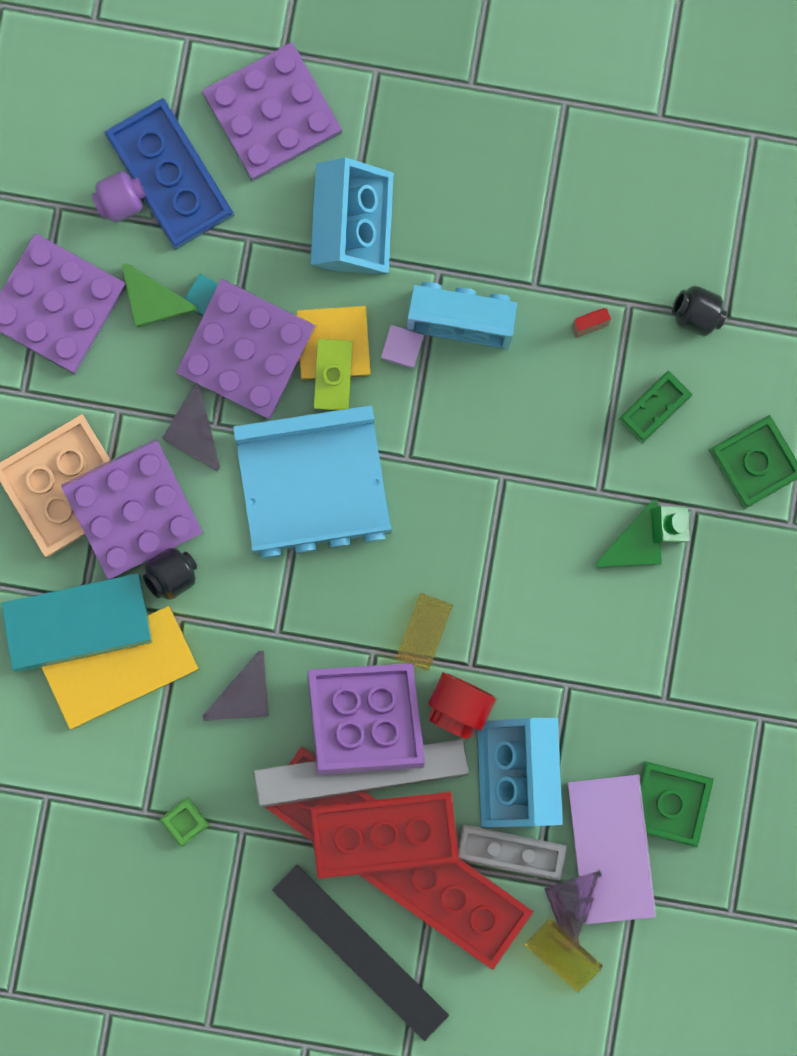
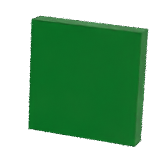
[709,415,797,510]
[640,761,714,848]

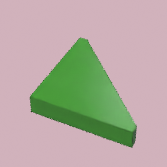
[122,263,198,328]

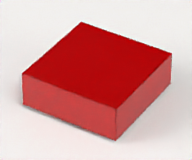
[571,307,611,338]

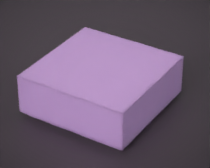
[381,325,424,369]

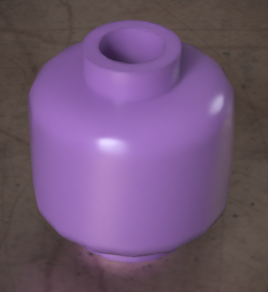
[92,171,146,223]

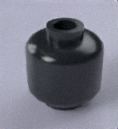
[672,286,727,336]
[143,548,197,600]

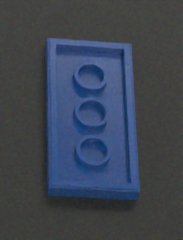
[104,98,234,250]

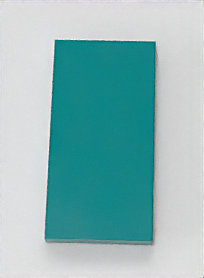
[1,573,153,673]

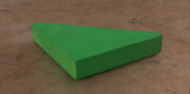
[596,500,662,568]

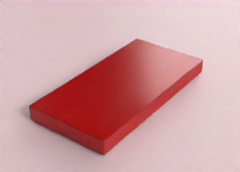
[310,791,460,879]

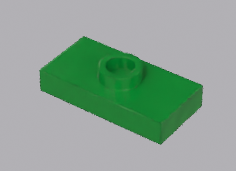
[618,370,693,444]

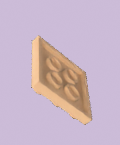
[0,414,110,558]

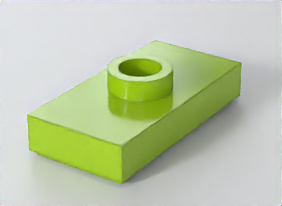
[314,339,353,410]

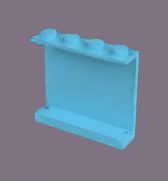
[233,405,392,559]

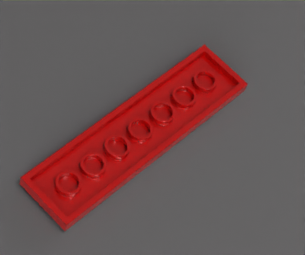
[264,746,534,970]

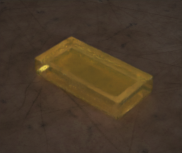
[396,593,453,671]
[525,918,603,993]

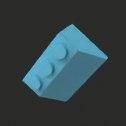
[310,157,394,274]
[407,282,517,349]
[477,718,563,828]

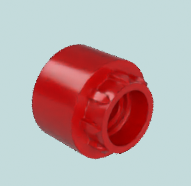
[427,672,497,739]

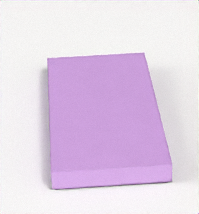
[568,774,656,924]

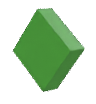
[159,797,210,847]

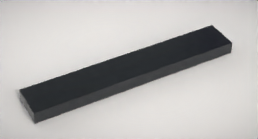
[272,864,450,1041]

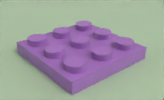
[202,42,342,182]
[0,233,126,375]
[176,279,316,419]
[61,438,203,580]
[307,663,425,775]

